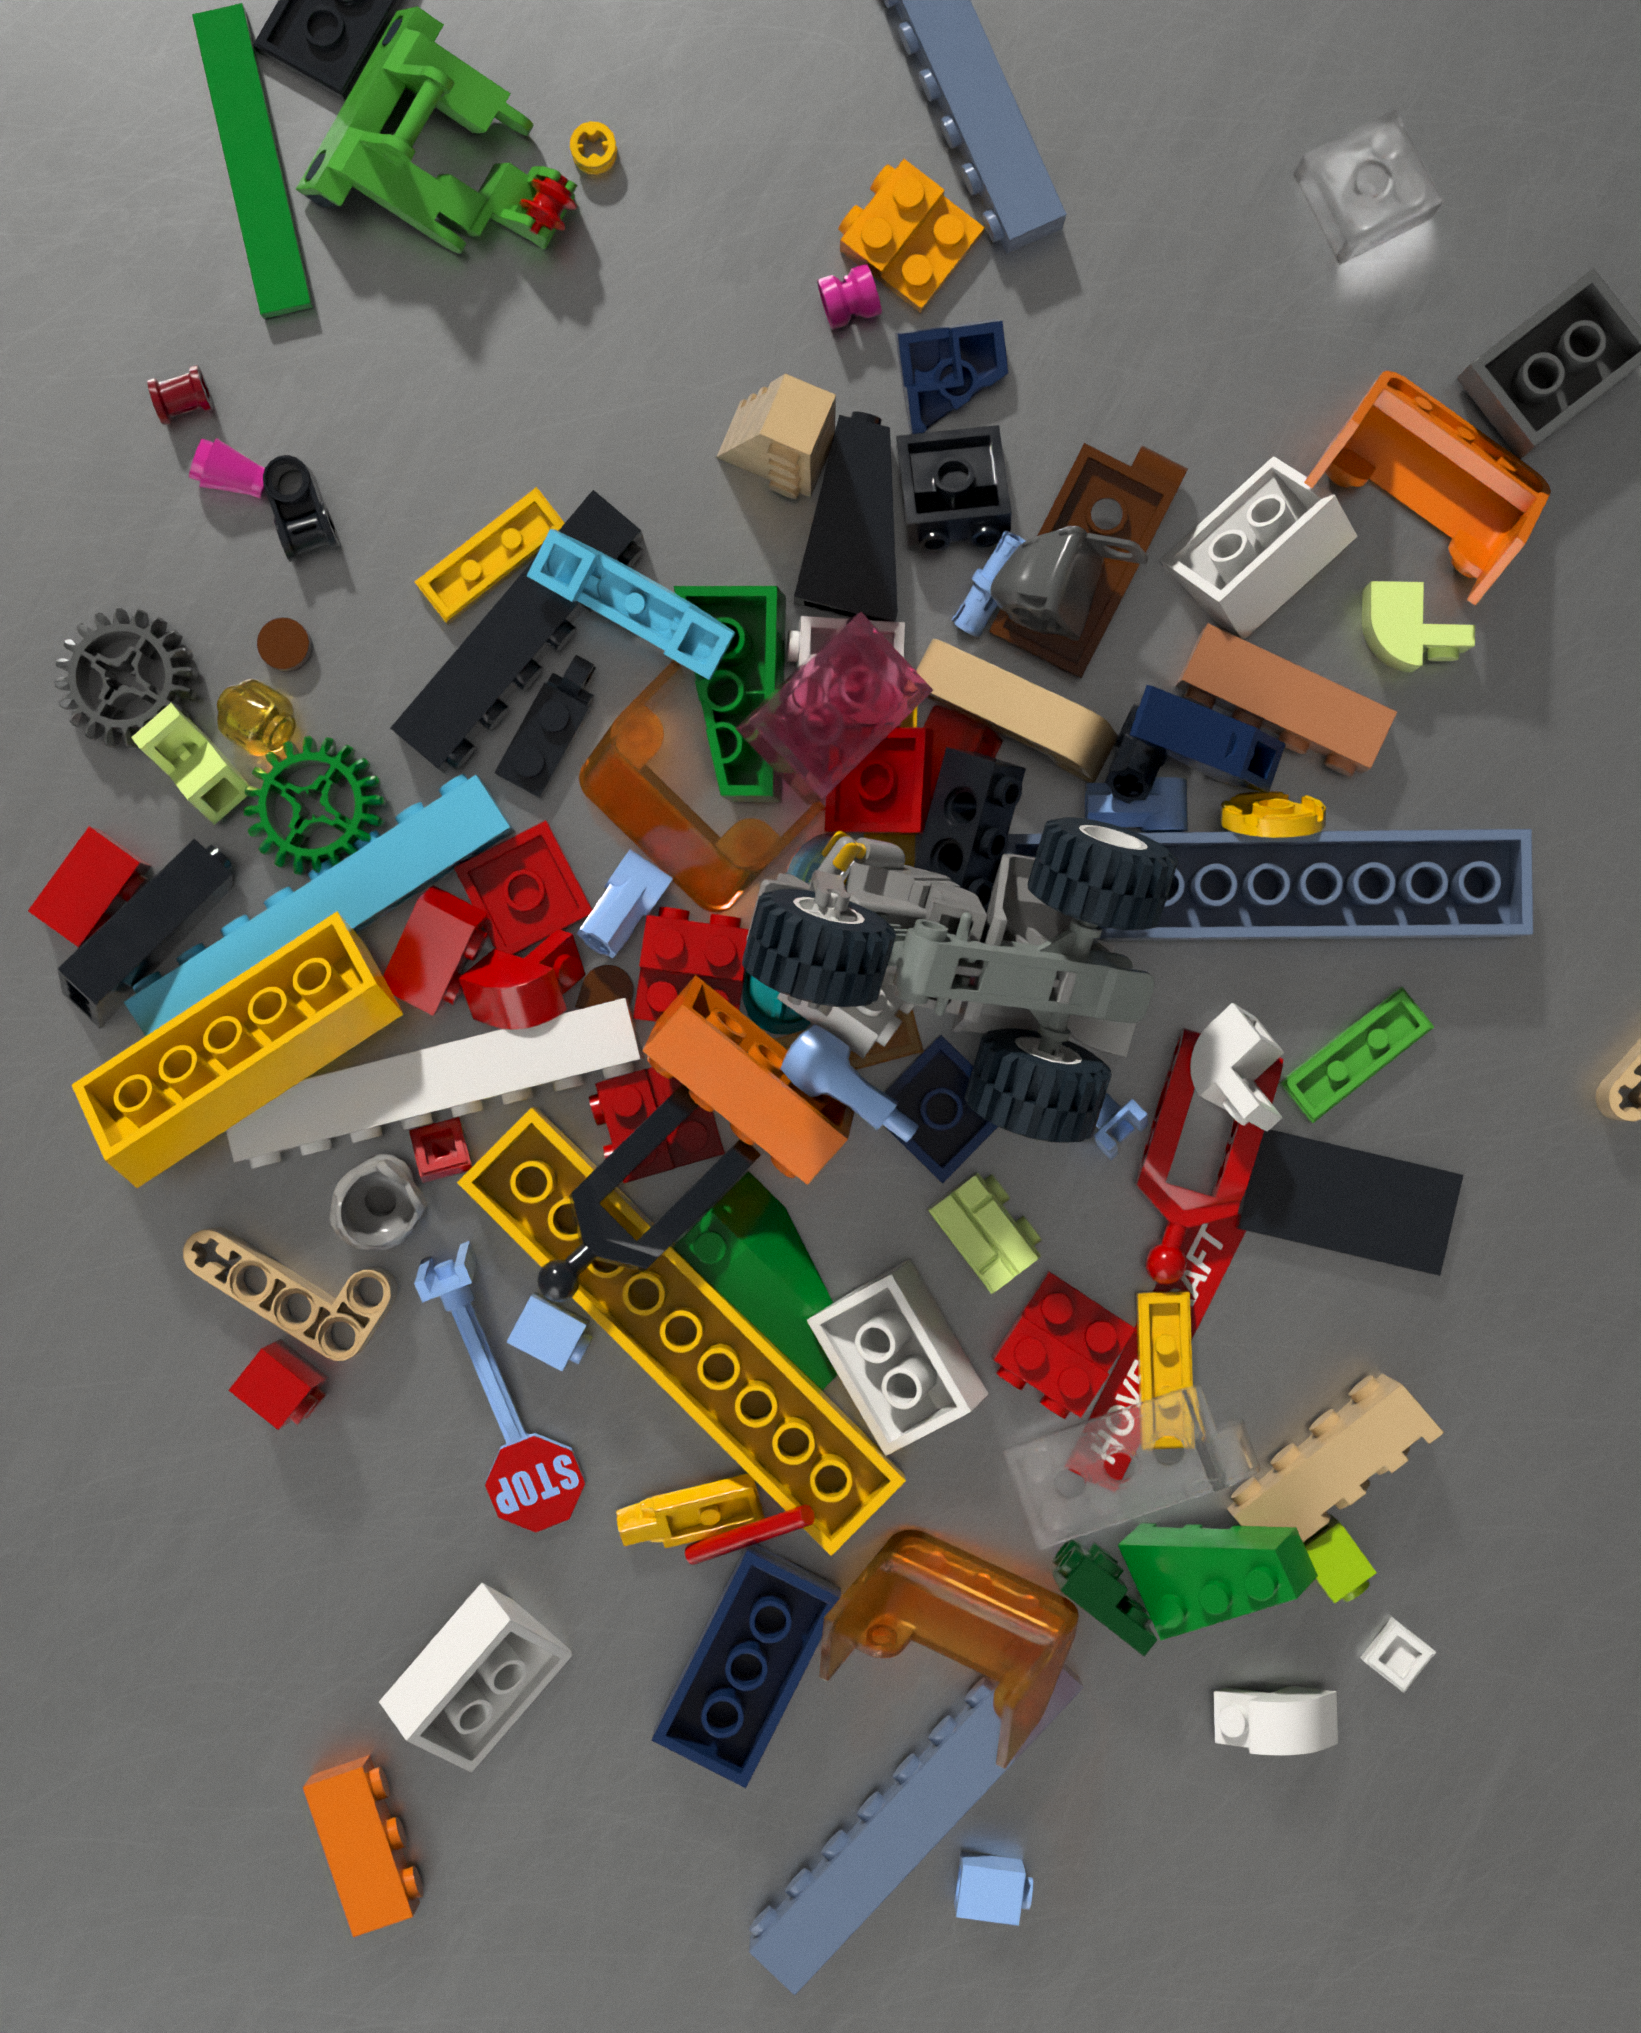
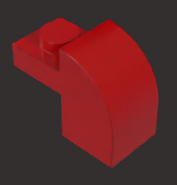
[459,929,586,1030]

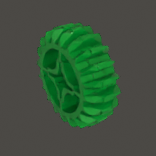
[243,736,386,876]

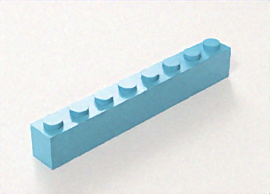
[124,774,515,1036]

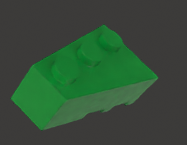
[1117,1523,1318,1641]

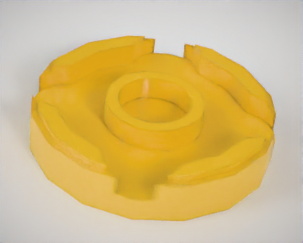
[1220,791,1326,838]

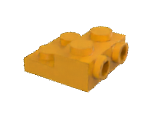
[838,158,985,313]

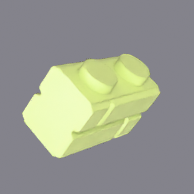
[927,1172,1042,1294]

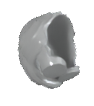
[329,1154,427,1251]

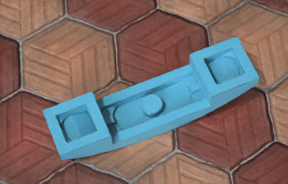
[527,529,735,680]

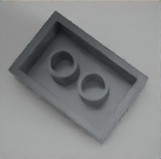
[1457,268,1641,459]

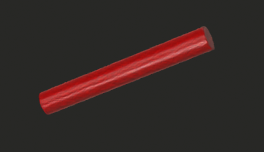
[685,1504,815,1565]

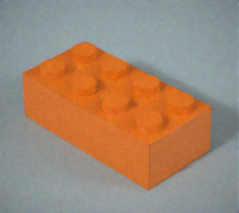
[642,975,854,1185]

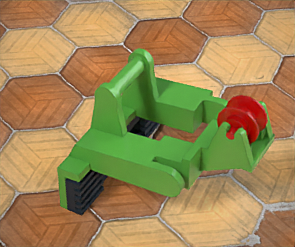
[295,6,577,254]

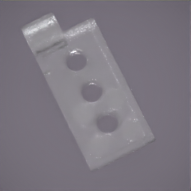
[1003,1383,1262,1551]

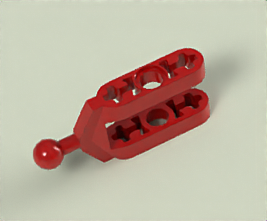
[1135,1028,1283,1285]

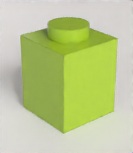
[1303,1514,1377,1604]

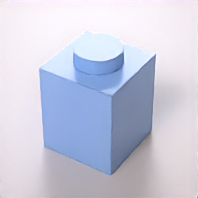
[506,1292,593,1371]
[954,1851,1033,1926]

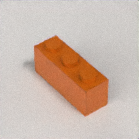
[303,1755,424,1937]

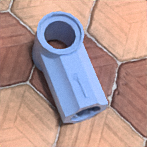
[1084,777,1188,833]
[576,849,673,958]

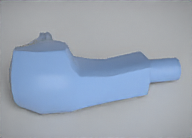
[780,1024,919,1142]

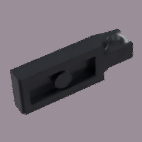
[494,655,596,799]

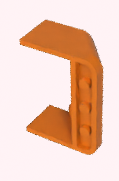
[1304,371,1551,605]

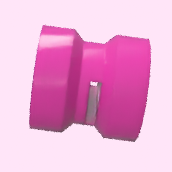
[817,264,882,330]

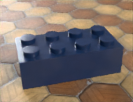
[651,1544,842,1789]

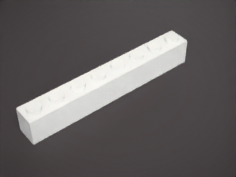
[226,998,644,1169]

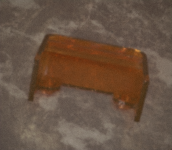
[579,660,825,913]
[819,1530,1079,1769]

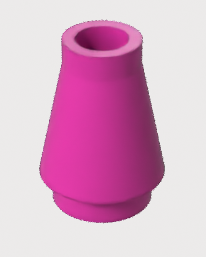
[189,438,265,499]

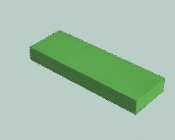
[1279,987,1434,1123]

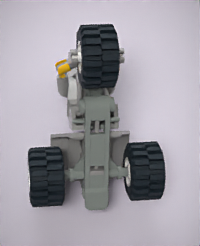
[742,817,1178,1143]

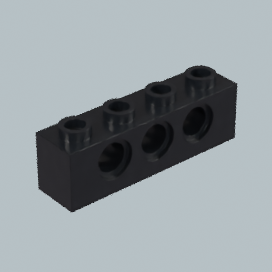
[914,747,1026,913]

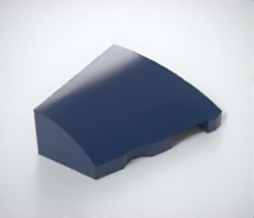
[895,319,1009,434]

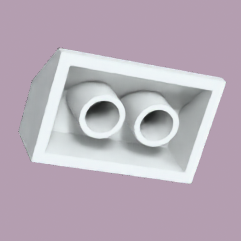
[1160,456,1358,640]
[807,1259,988,1457]
[379,1583,573,1772]

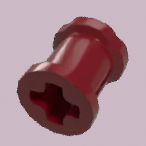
[147,365,213,425]

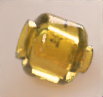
[217,678,296,756]

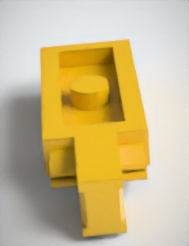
[616,1474,765,1548]

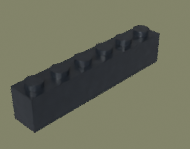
[390,490,644,774]

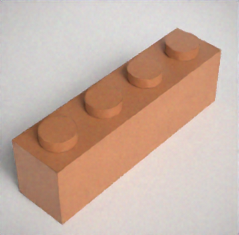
[1175,623,1397,776]

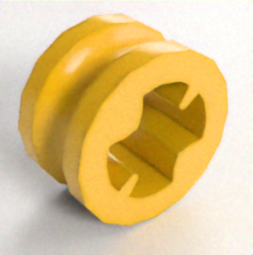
[569,121,617,175]

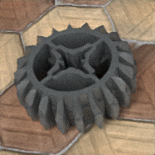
[54,608,198,750]

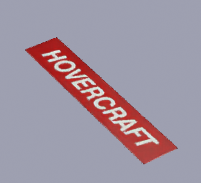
[1064,1214,1246,1493]

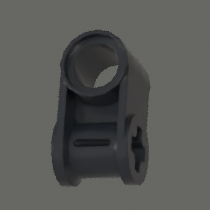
[263,455,340,562]

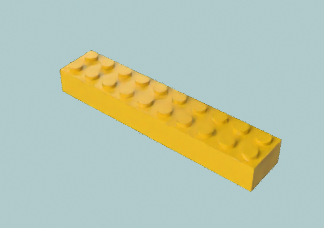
[457,1107,906,1556]

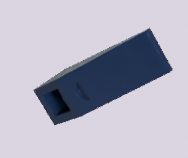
[1129,685,1286,793]

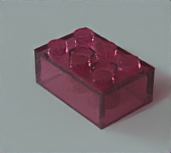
[735,612,933,805]

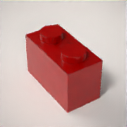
[28,826,151,948]
[383,885,489,1016]
[228,1339,329,1430]

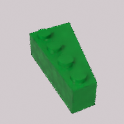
[673,586,786,802]

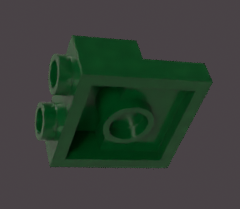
[1052,1538,1157,1657]

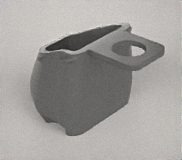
[990,526,1149,641]

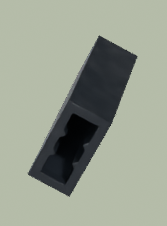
[794,411,898,622]
[57,838,233,1028]

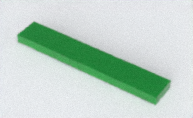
[192,3,314,319]

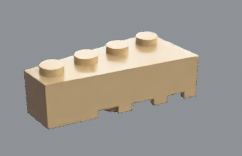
[716,373,836,499]
[1227,1374,1444,1542]

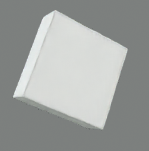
[1360,1617,1436,1693]

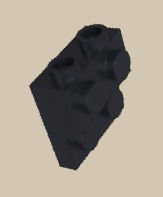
[896,425,1012,553]

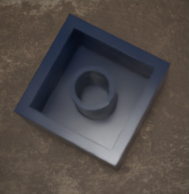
[883,1035,998,1184]

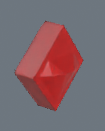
[409,1117,472,1183]

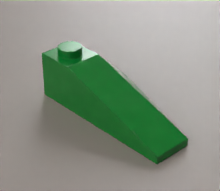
[673,1171,838,1390]

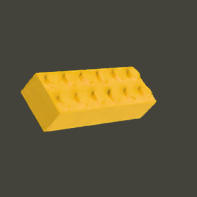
[71,911,403,1188]

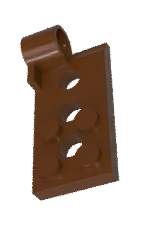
[989,443,1188,678]

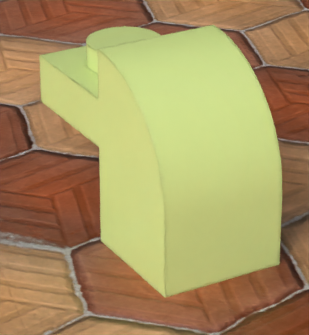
[1362,581,1475,672]
[131,703,250,825]

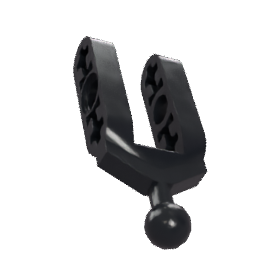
[537,1084,761,1302]

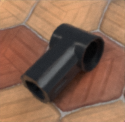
[1105,704,1168,804]

